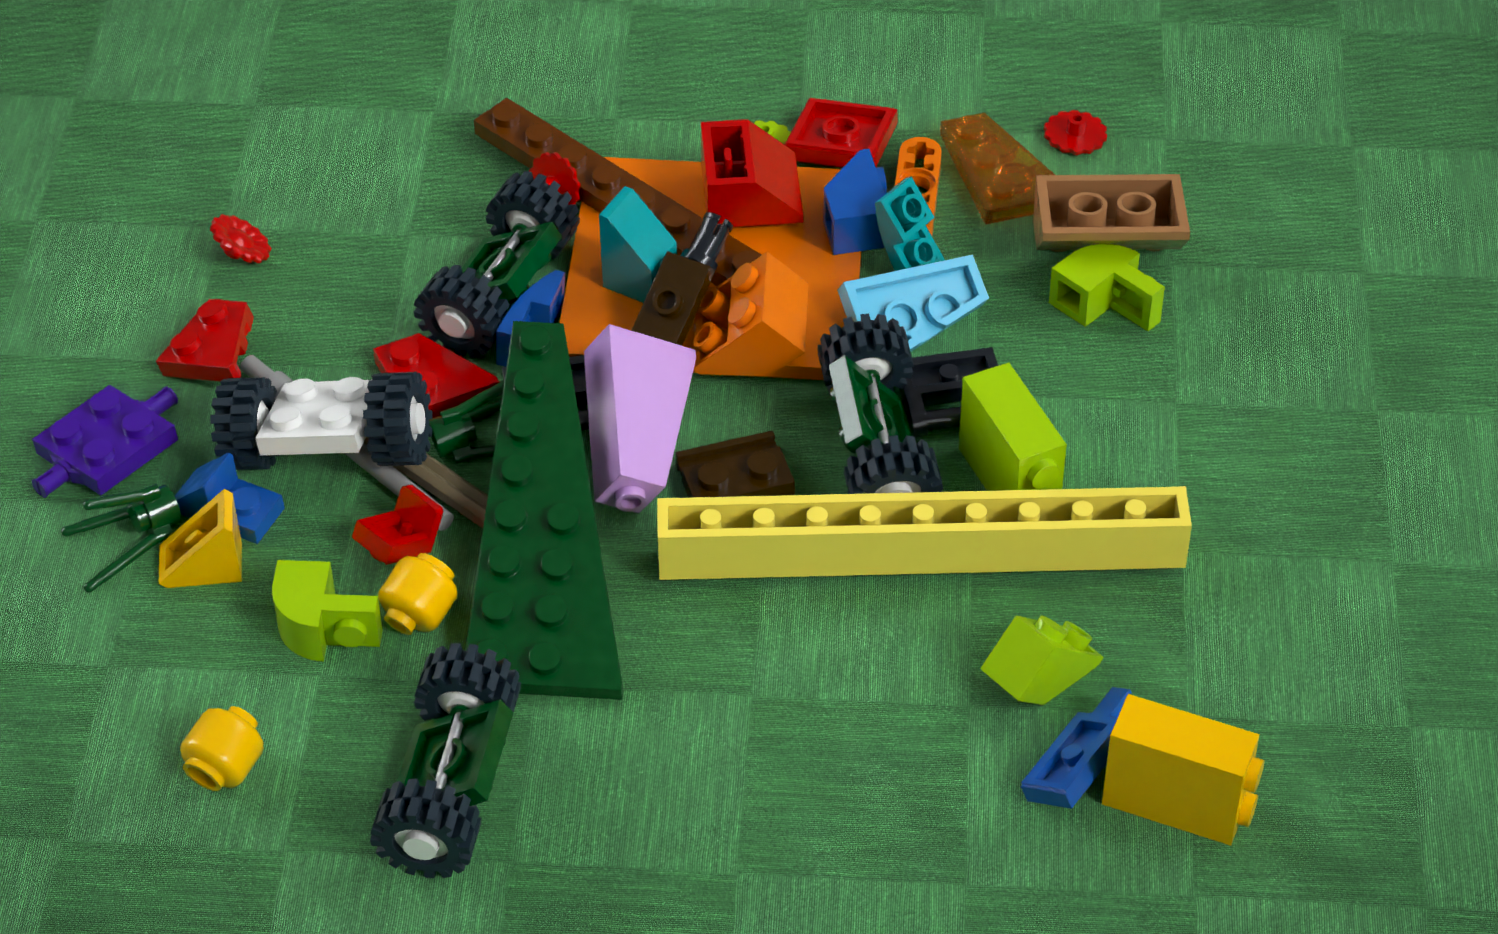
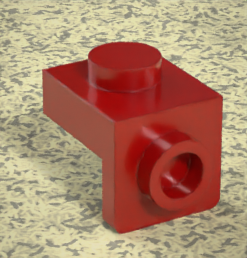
[352,484,443,565]

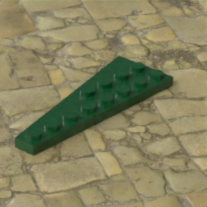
[466,321,623,700]

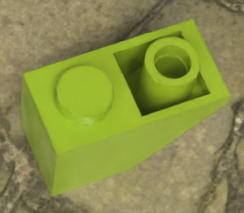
[980,615,1104,705]

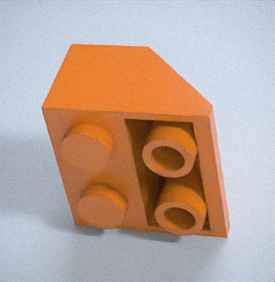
[693,252,809,377]

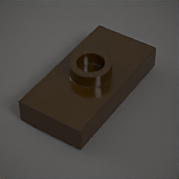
[631,251,715,346]

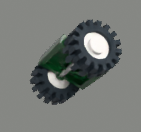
[413,171,580,359]
[817,313,944,494]
[370,643,521,878]

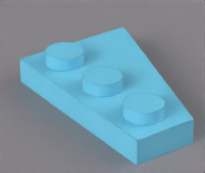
[837,254,989,352]

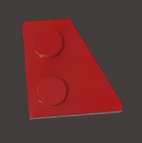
[156,299,254,382]
[373,333,500,418]

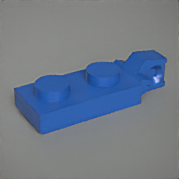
[1021,687,1132,809]

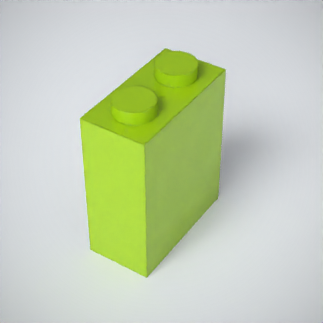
[959,362,1067,491]

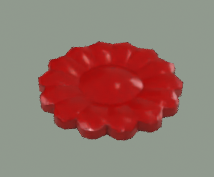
[1044,110,1107,156]
[529,152,581,205]
[210,214,272,263]

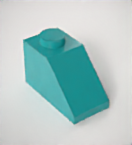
[599,186,677,303]

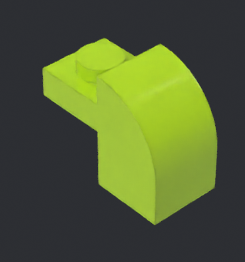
[1049,244,1165,331]
[272,560,383,662]

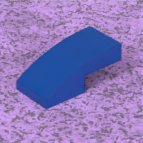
[496,270,565,367]

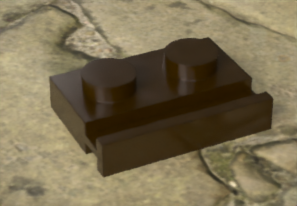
[675,430,795,498]

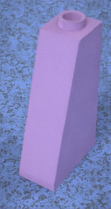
[584,324,696,513]

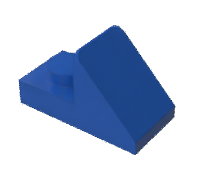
[175,453,285,544]

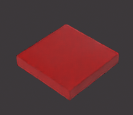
[784,98,898,167]

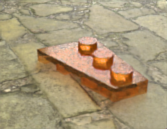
[940,113,1055,225]

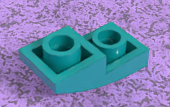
[875,177,945,271]

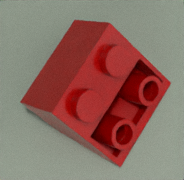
[701,119,804,227]

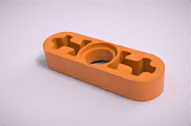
[895,137,942,236]

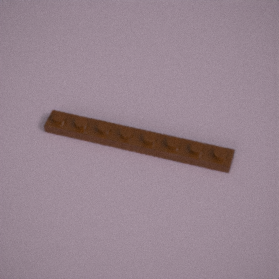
[474,97,761,286]

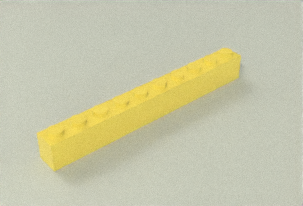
[657,486,1192,580]

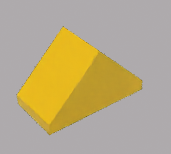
[159,489,242,588]

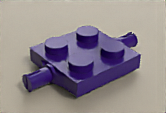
[32,385,178,498]

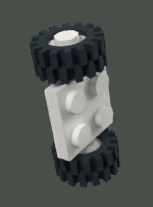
[210,372,432,470]

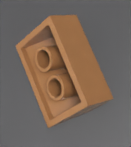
[1033,174,1190,252]

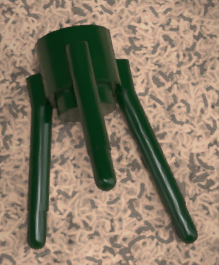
[429,380,505,464]
[61,484,181,592]

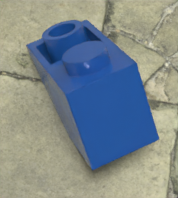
[823,149,887,255]

